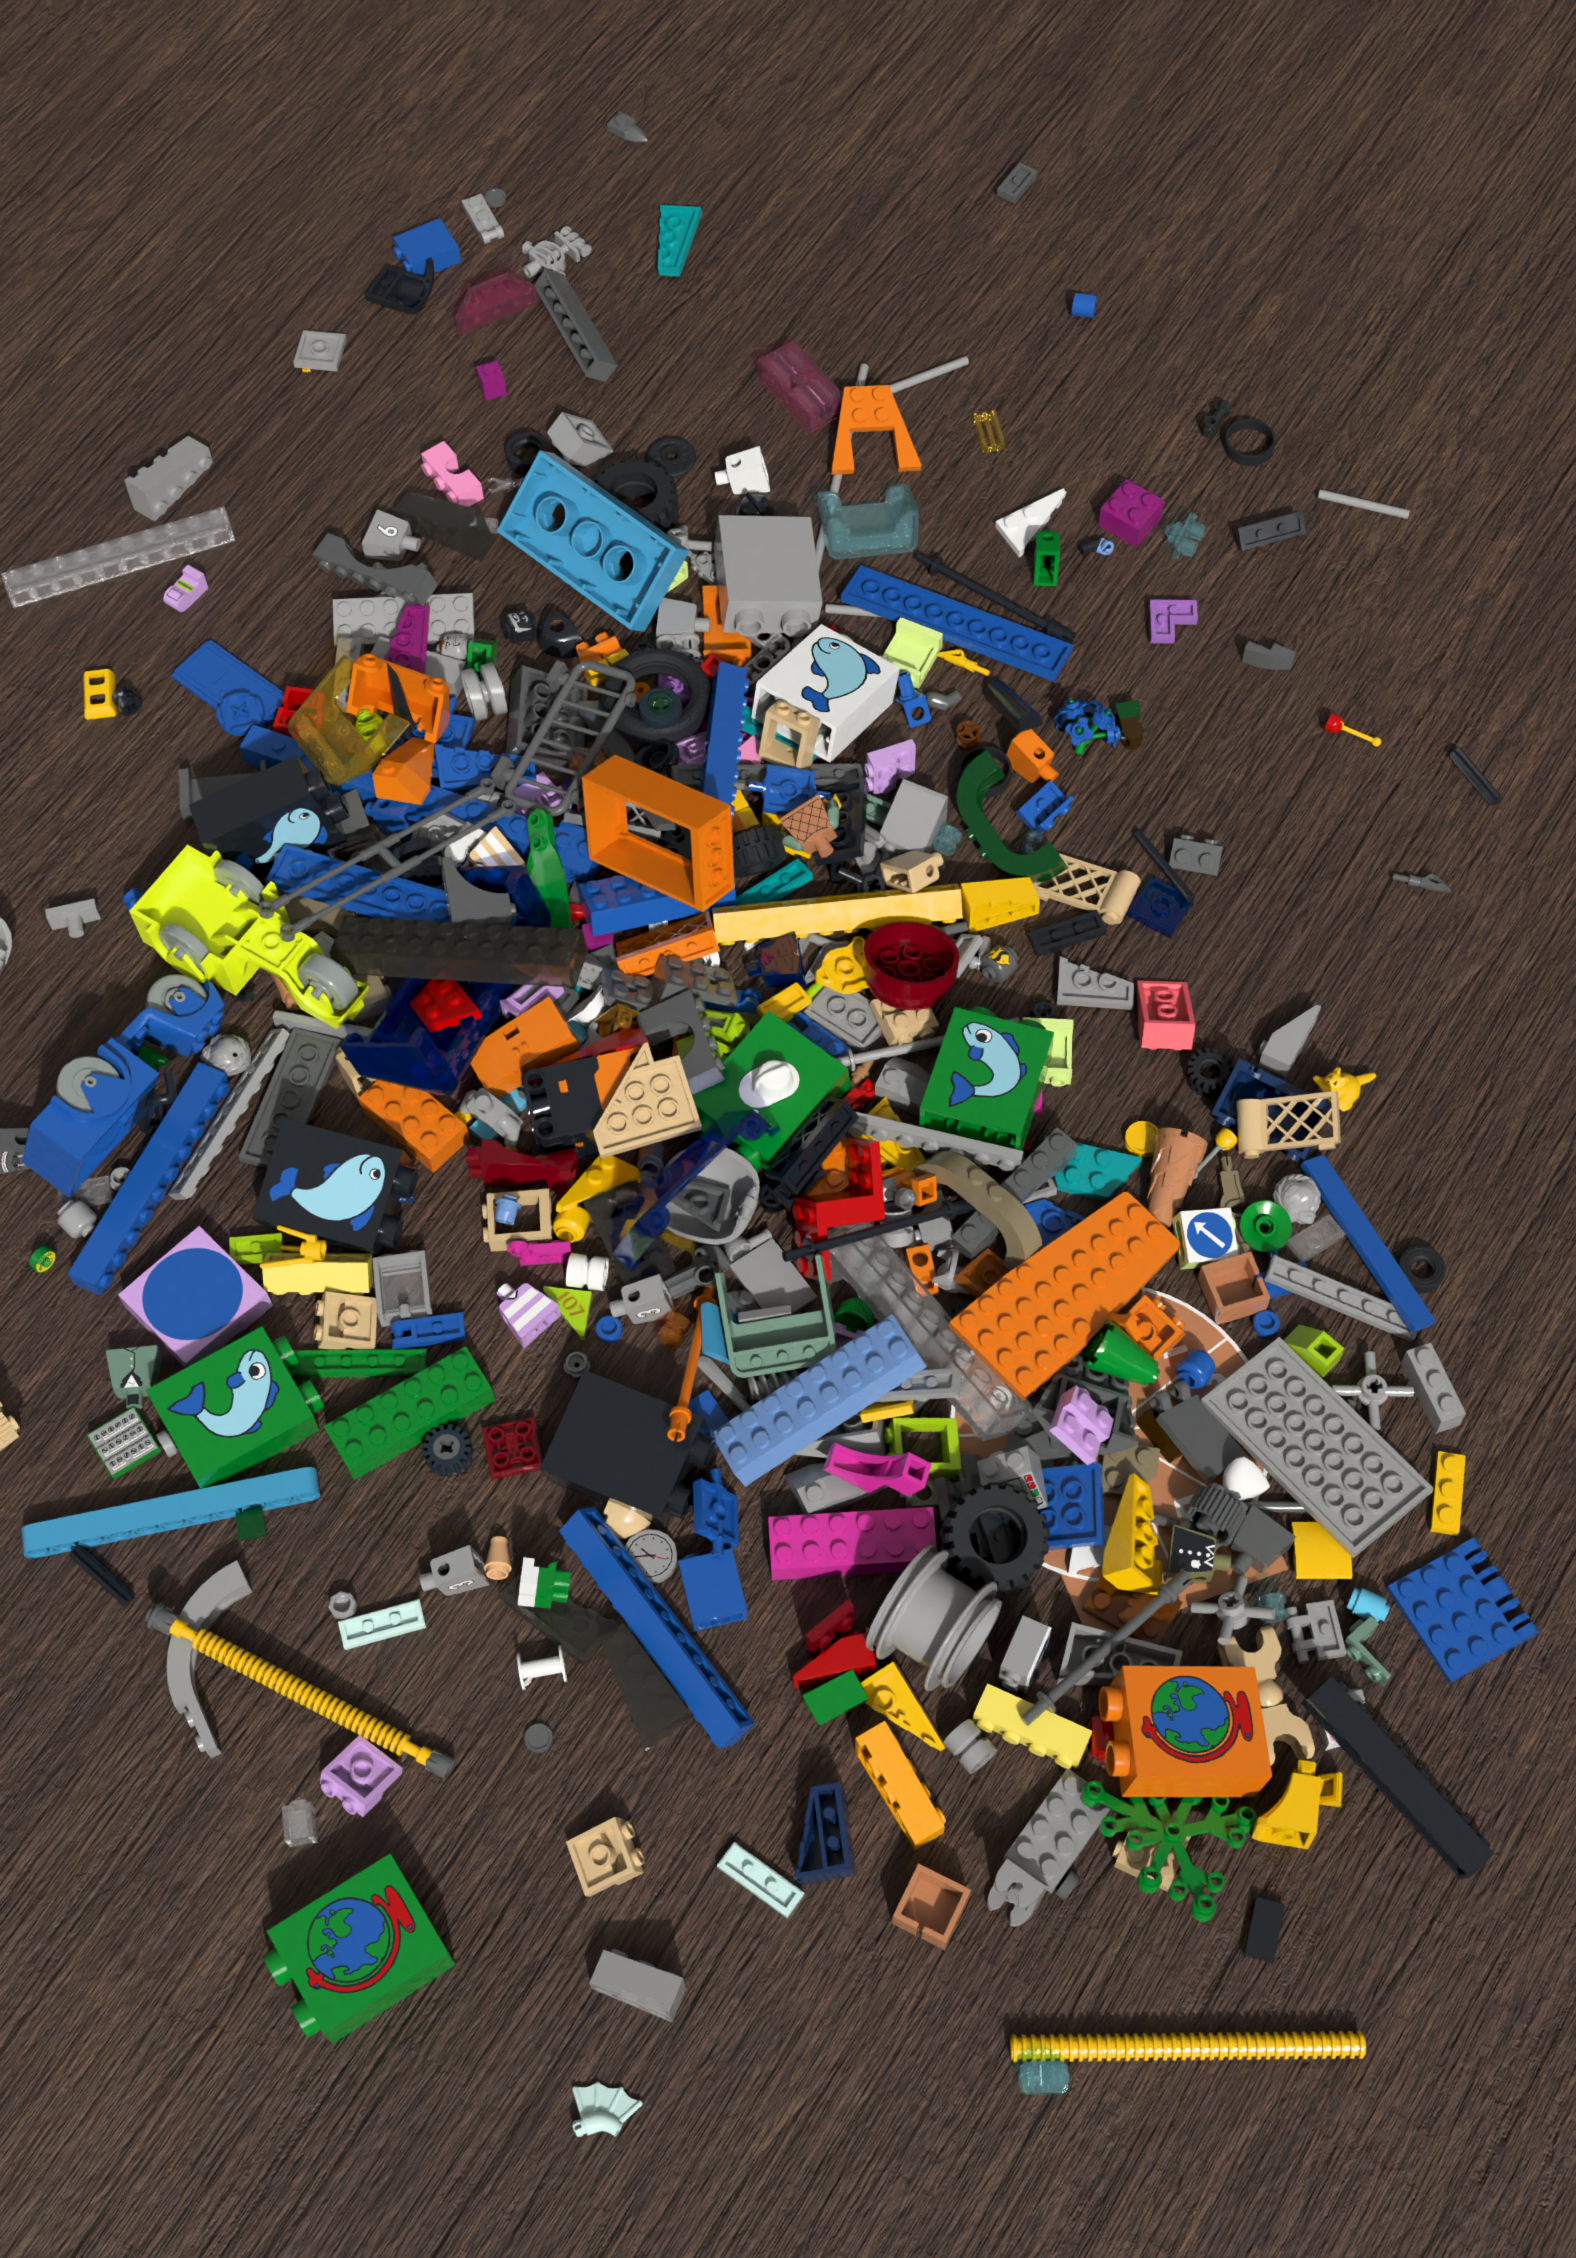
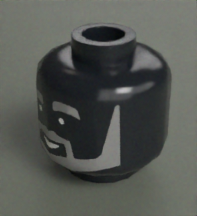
[501,611,538,644]

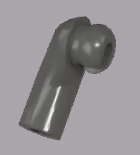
[925,690,962,711]
[694,1245,732,1272]

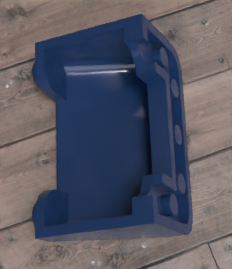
[1211,1058,1332,1162]

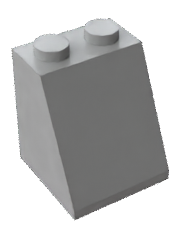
[878,779,948,857]

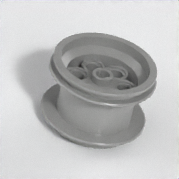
[866,1544,1002,1691]

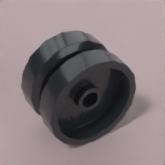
[388,837,443,888]

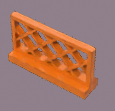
[616,911,720,976]

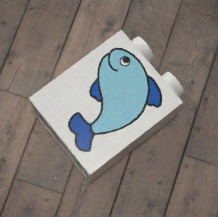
[751,624,900,763]

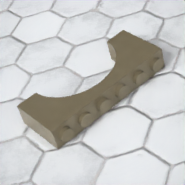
[284,896,393,1025]

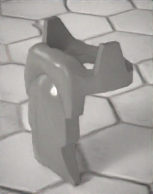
[932,1248,970,1295]

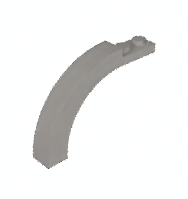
[167,1560,252,1758]

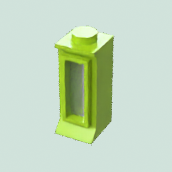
[686,1009,747,1047]

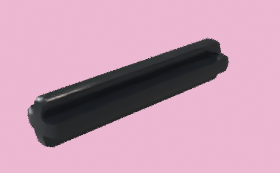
[1449,747,1502,806]
[70,1546,135,1606]

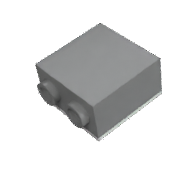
[998,1616,1051,1694]

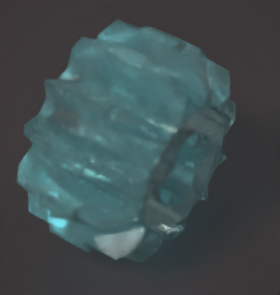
[1018,2061,1070,2095]

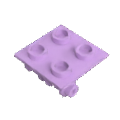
[504,772,564,817]

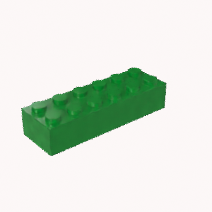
[324,1346,495,1480]

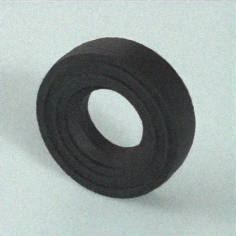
[1398,1246,1446,1293]

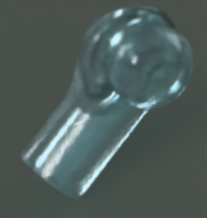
[1022,829,1043,855]

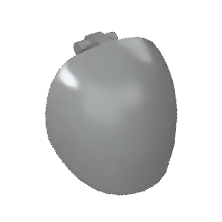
[649,1144,760,1245]

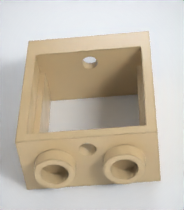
[758,700,820,770]
[482,1189,553,1252]

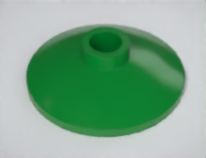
[1239,1200,1292,1253]

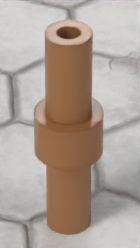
[846,1060,876,1095]

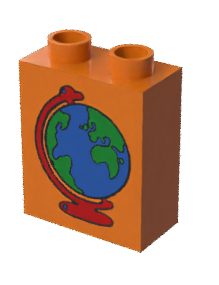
[1099,1666,1272,1797]

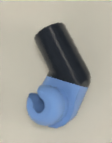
[1079,537,1114,556]

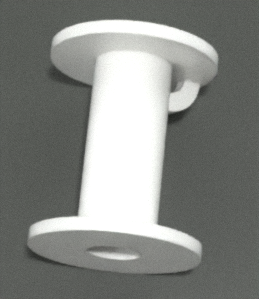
[517,1645,567,1690]

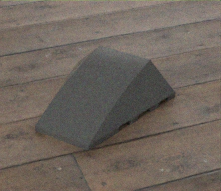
[1033,1347,1139,1455]

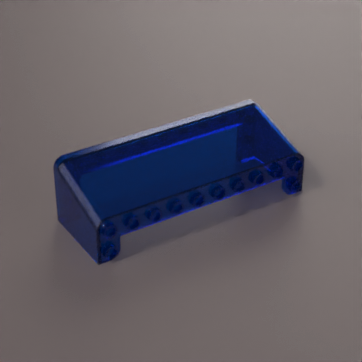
[340,865,551,1095]

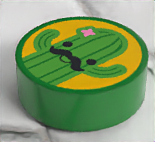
[29,1246,56,1273]

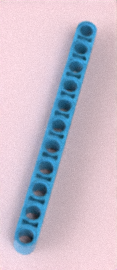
[21,1467,320,1558]

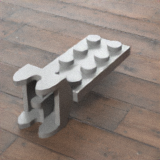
[987,1769,1111,1927]

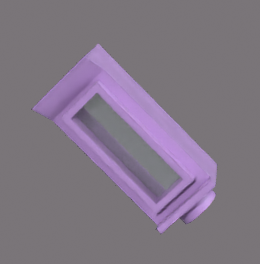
[499,965,564,1019]

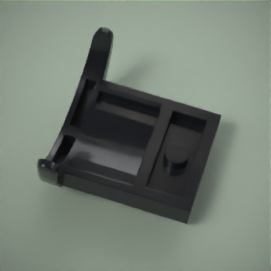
[365,258,434,315]

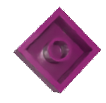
[1099,479,1165,548]

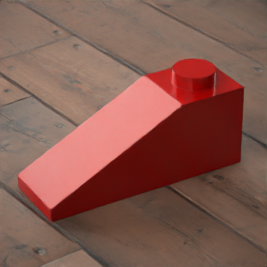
[792,1631,876,1689]

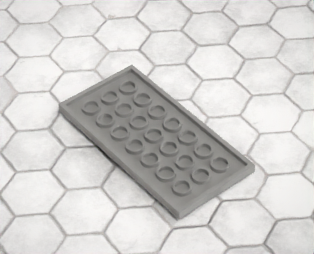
[1201,1337,1434,1558]

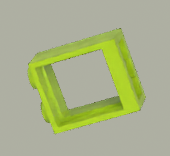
[884,1418,961,1479]

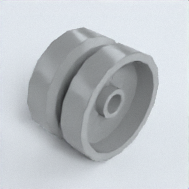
[460,662,508,722]

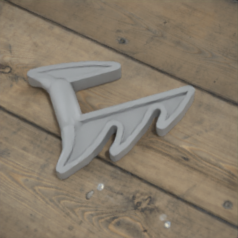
[798,933,849,984]

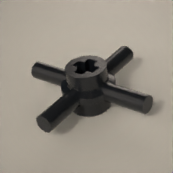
[837,851,891,893]

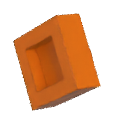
[1106,1313,1143,1342]

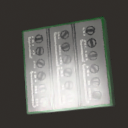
[87,1407,161,1480]

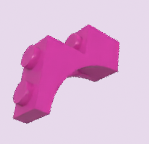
[823,1443,932,1496]

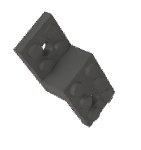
[600,955,738,1012]

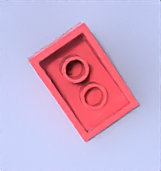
[1137,980,1195,1050]

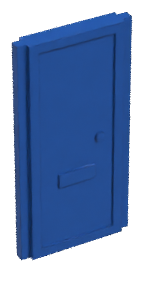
[171,640,284,728]

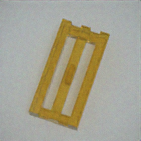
[973,410,1005,453]

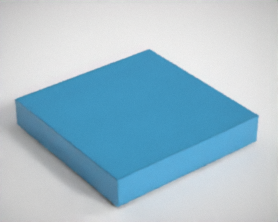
[701,1302,739,1365]

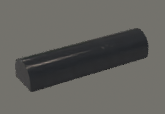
[985,680,1043,732]

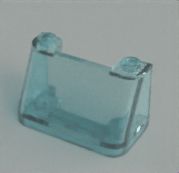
[818,483,919,559]

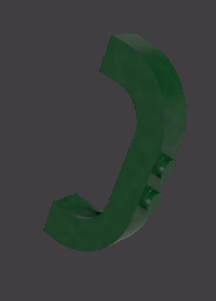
[957,750,1068,883]

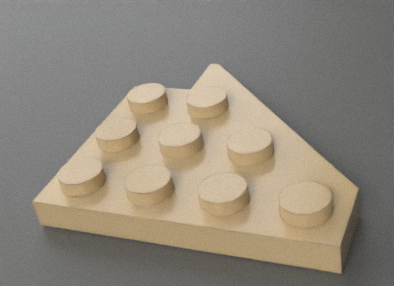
[593,1042,702,1158]

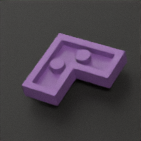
[1149,600,1198,644]

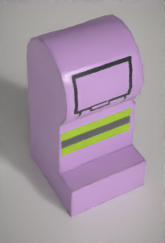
[163,565,208,612]

